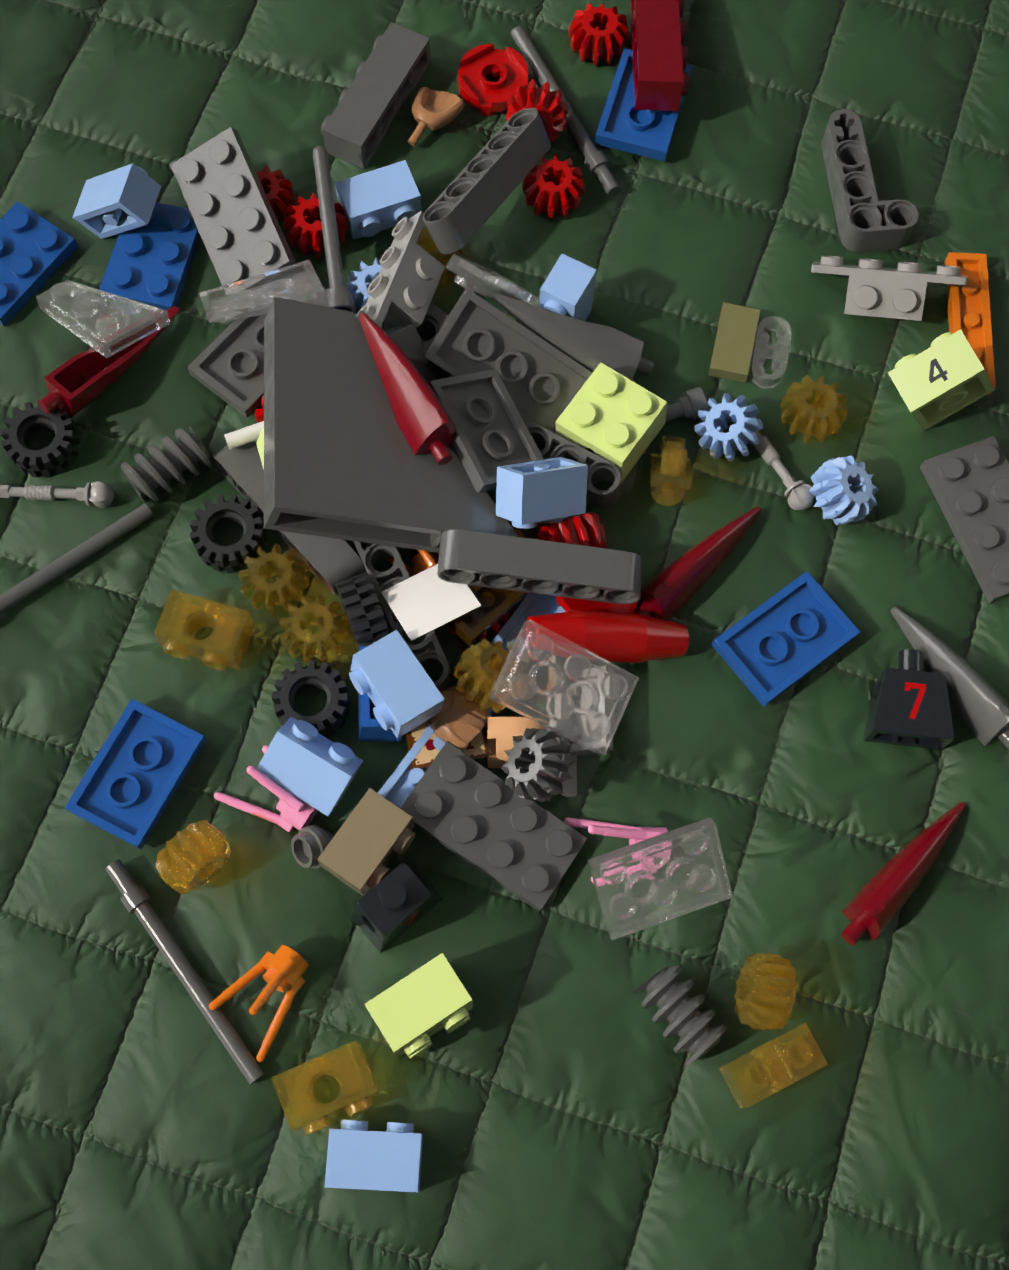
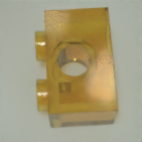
[154,589,255,670]
[719,1023,828,1109]
[271,1040,380,1136]

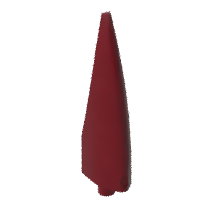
[38,306,179,418]
[359,313,455,466]
[634,506,761,621]
[841,802,966,946]

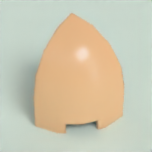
[487,717,548,768]

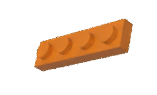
[945,252,996,395]

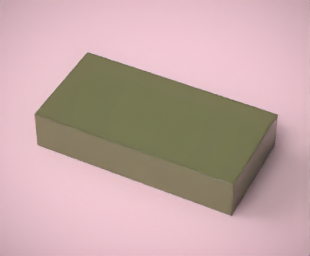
[708,302,760,383]

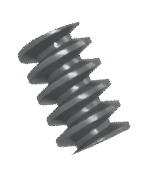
[121,426,213,503]
[632,964,727,1067]

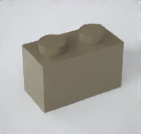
[317,788,415,896]

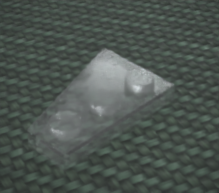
[446,254,539,307]
[199,260,329,323]
[36,280,170,358]

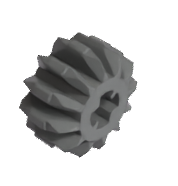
[501,728,576,802]

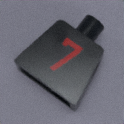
[864,649,954,750]
[352,862,443,953]

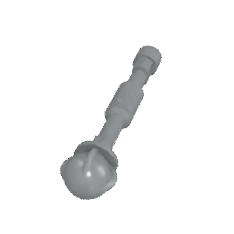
[753,431,814,510]
[0,481,114,508]

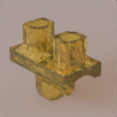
[650,436,693,506]

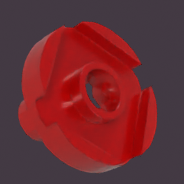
[457,44,528,116]

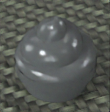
[291,825,334,869]

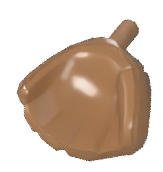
[408,87,464,147]
[428,689,488,749]

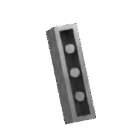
[321,22,431,169]

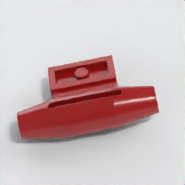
[523,596,689,663]

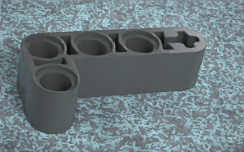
[821,109,919,253]

